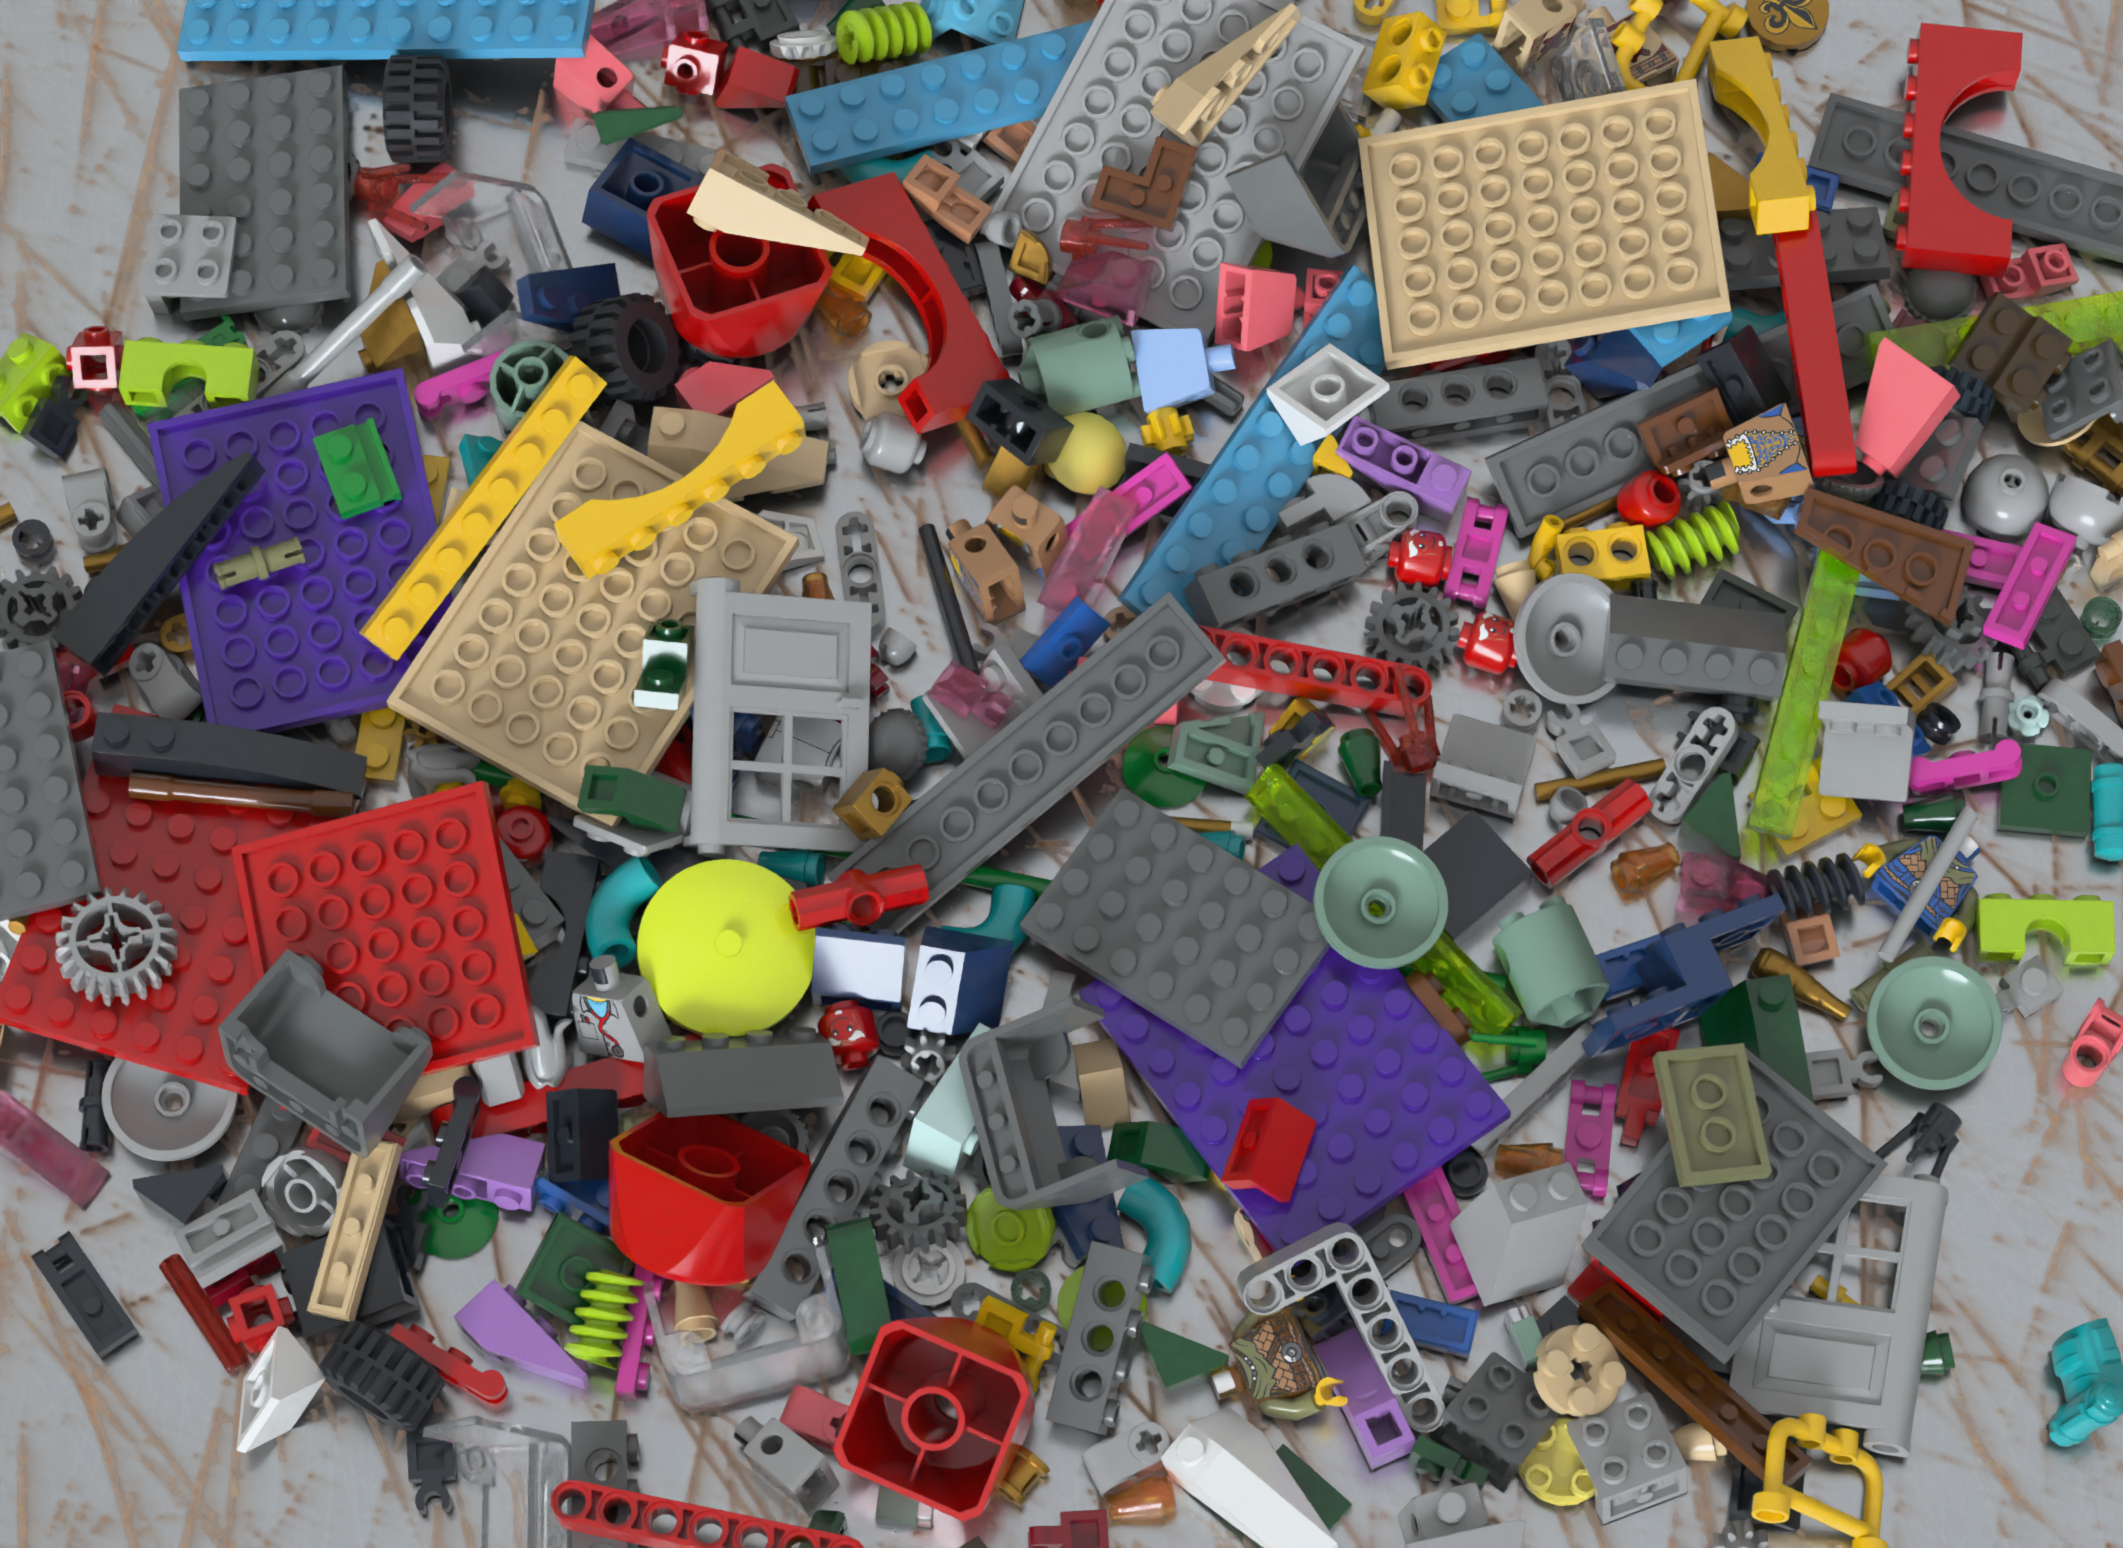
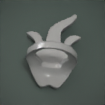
[405,743,482,799]
[519,1005,574,1089]

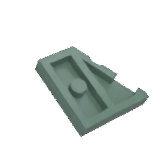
[1167,711,1266,795]

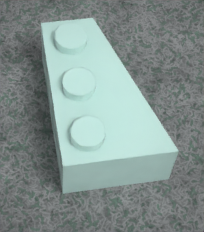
[903,1023,992,1185]

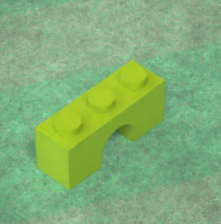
[118,337,260,409]
[1973,893,2116,966]

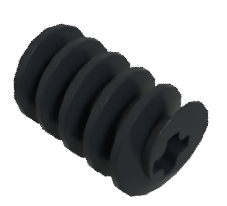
[1765,853,1865,926]

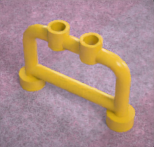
[1610,0,1748,91]
[1752,1413,1889,1548]

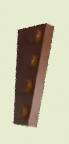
[1793,487,1975,627]

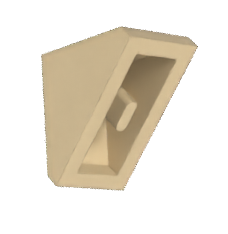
[1072,1038,1131,1130]

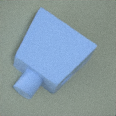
[1131,328,1236,415]

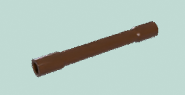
[129,771,355,818]

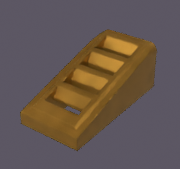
[1885,652,1959,719]

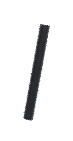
[918,524,980,679]

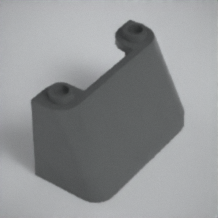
[218,949,433,1158]

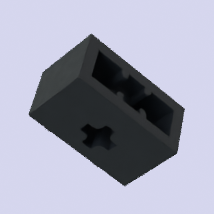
[965,378,1074,466]

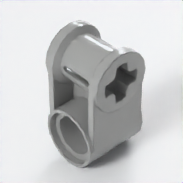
[62,467,118,555]
[1337,491,1418,565]
[129,643,203,720]
[1081,1422,1171,1498]

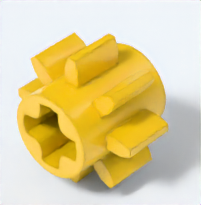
[1140,407,1195,456]

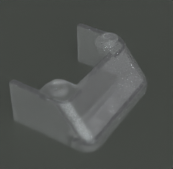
[409,170,573,356]
[644,1236,852,1412]
[423,1415,572,1548]

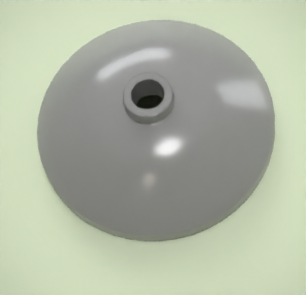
[1513,573,1617,705]
[102,1057,238,1162]

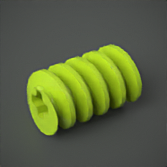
[836,2,932,64]
[1644,500,1740,580]
[564,1269,645,1370]

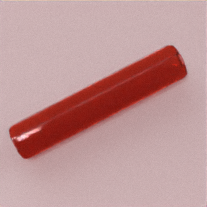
[159,1253,248,1373]

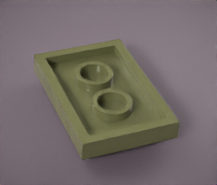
[1652,1043,1772,1187]

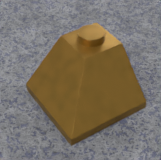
[358,259,429,376]

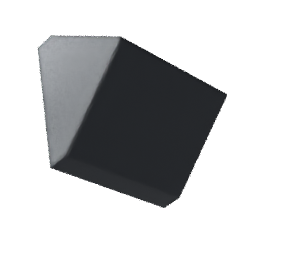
[454,264,514,325]

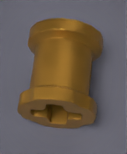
[997,1446,1050,1507]

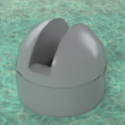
[984,211,1021,247]
[879,627,917,665]
[1548,786,1588,825]

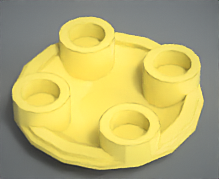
[1044,411,1127,496]
[1519,1417,1595,1506]

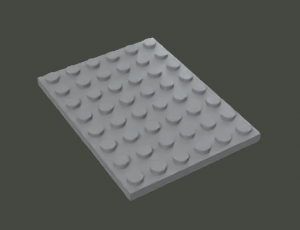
[980,0,1367,345]

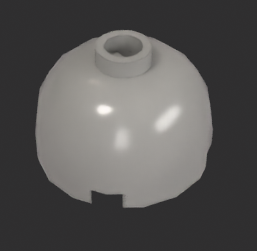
[1961,454,2049,543]
[2048,473,2123,551]
[262,1145,348,1237]

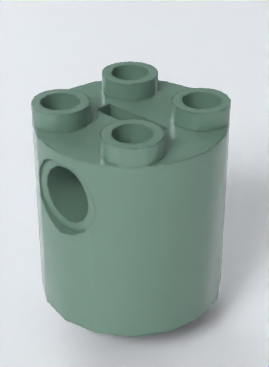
[1017,315,1141,417]
[489,340,583,438]
[1492,896,1610,1028]

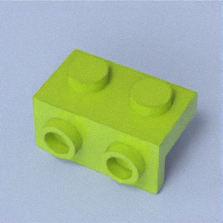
[0,332,73,433]

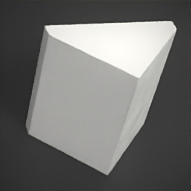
[1266,343,1390,446]
[236,1326,326,1453]

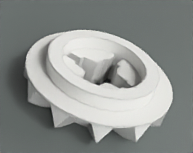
[769,30,837,60]
[893,1239,965,1308]

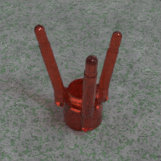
[353,163,465,231]
[1060,216,1153,285]
[1362,664,1441,773]

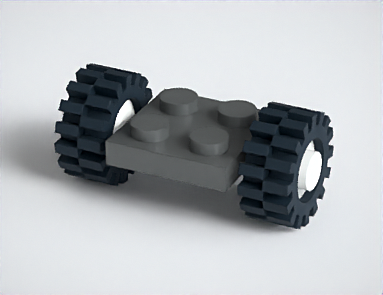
[1867,365,1996,531]

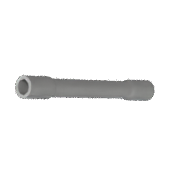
[263,254,428,398]

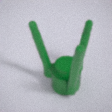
[1468,1017,1547,1082]

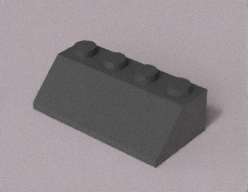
[1600,594,1786,702]
[644,1027,844,1118]

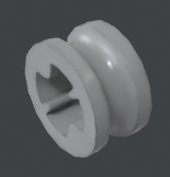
[1502,689,1542,733]
[721,1299,765,1345]

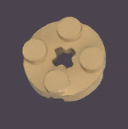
[848,340,928,422]
[1533,1323,1626,1418]

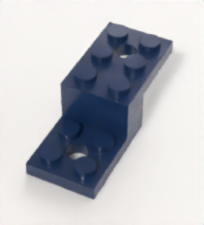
[1581,893,1786,1059]

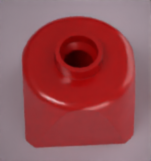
[646,163,833,358]
[609,1111,812,1286]
[833,1317,1035,1522]

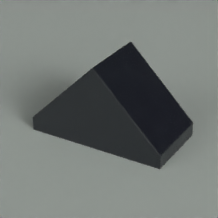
[132,1164,229,1228]

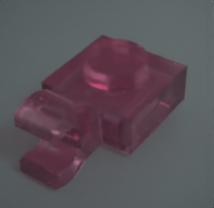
[928,659,1013,729]

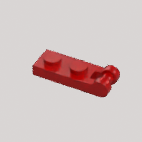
[389,1323,509,1407]

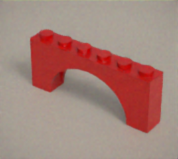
[1894,23,2023,278]
[807,172,1010,434]

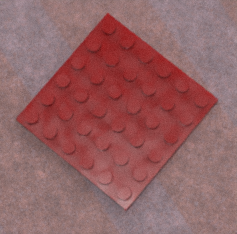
[231,781,540,1111]

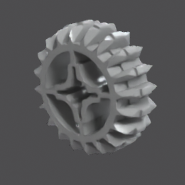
[55,886,178,1007]

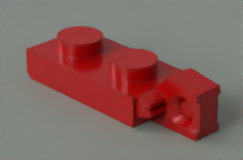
[1615,1027,1680,1147]

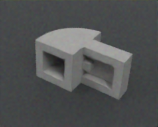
[1277,474,1371,539]

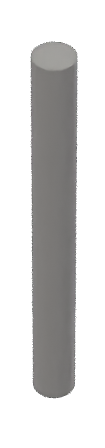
[1877,807,1979,962]

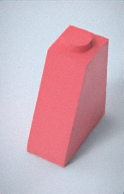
[1855,337,1960,479]

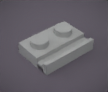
[173,1188,283,1289]

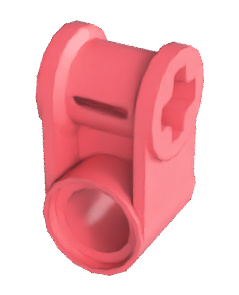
[2062,997,2123,1087]
[779,1385,849,1452]

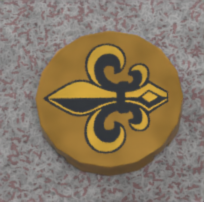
[1745,0,1829,52]

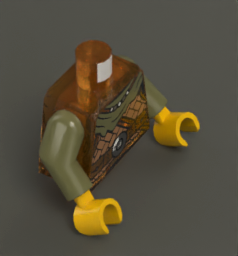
[1210,1275,1348,1421]

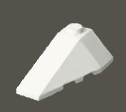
[367,218,487,377]
[1160,1407,1339,1548]

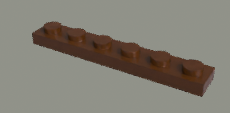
[1577,1280,1813,1487]

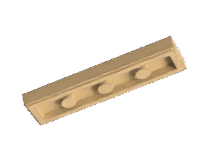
[307,1140,403,1322]

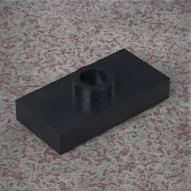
[923,219,985,297]

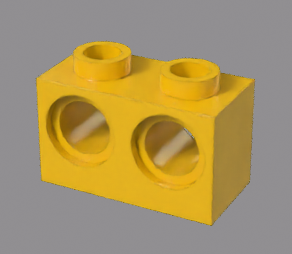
[1361,11,1447,111]
[1553,522,1651,593]

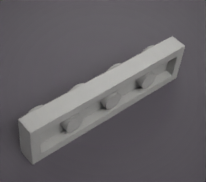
[563,117,738,179]

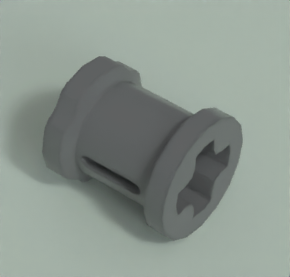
[1007,299,1063,338]

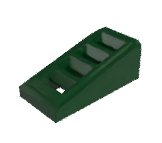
[592,105,684,145]

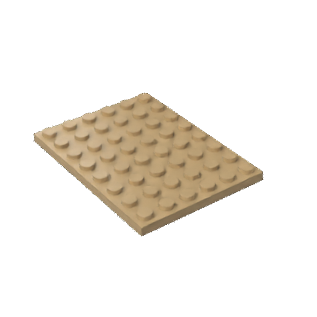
[1358,78,1731,370]
[386,420,800,828]

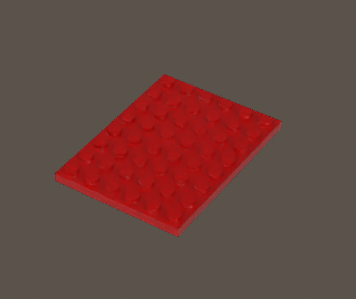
[0,703,367,1096]

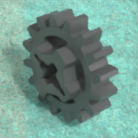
[0,565,83,653]
[1365,582,1460,672]
[1905,585,1998,670]
[868,1169,967,1254]

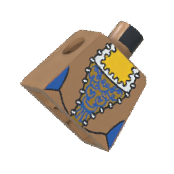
[1705,403,1815,504]
[984,485,1072,582]
[946,519,1026,625]

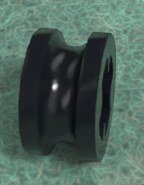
[12,519,55,563]
[1916,702,1961,745]

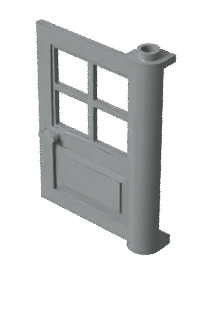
[683,577,872,856]
[1729,1174,1949,1458]

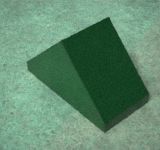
[1679,773,1741,871]
[1140,1321,1229,1398]

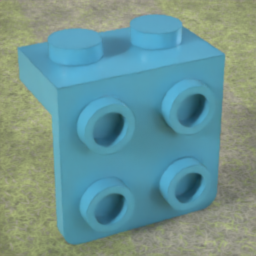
[920,0,1024,46]

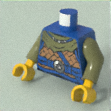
[1851,835,1980,952]

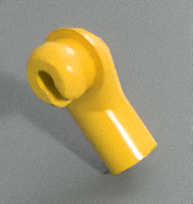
[1527,514,1564,581]

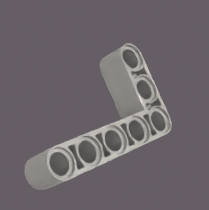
[1236,1222,1445,1433]

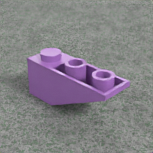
[1335,415,1472,525]
[399,1133,546,1212]
[453,1279,591,1390]
[1313,1327,1415,1470]

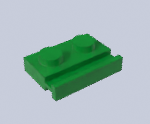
[313,417,402,520]

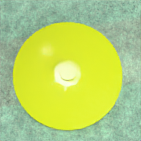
[636,859,815,1038]

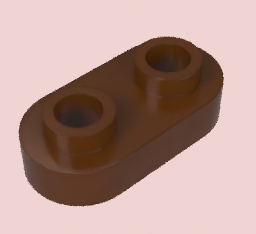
[1404,969,1473,1048]

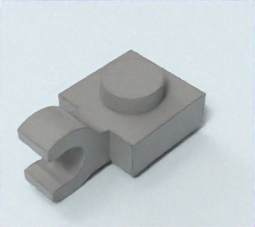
[1995,955,2064,1018]

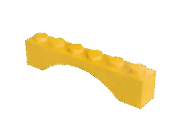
[1707,36,1816,235]
[554,380,806,580]

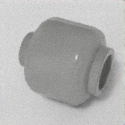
[859,411,927,474]

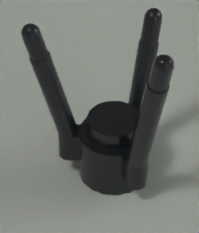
[1875,1102,1962,1179]

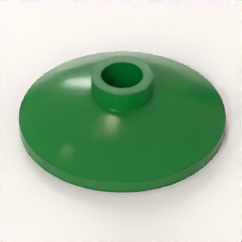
[1123,725,1208,809]
[410,1188,498,1260]

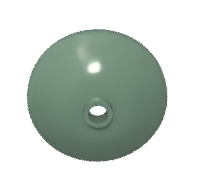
[1313,836,1448,969]
[1866,956,2003,1090]

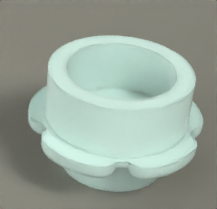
[2008,695,2050,737]

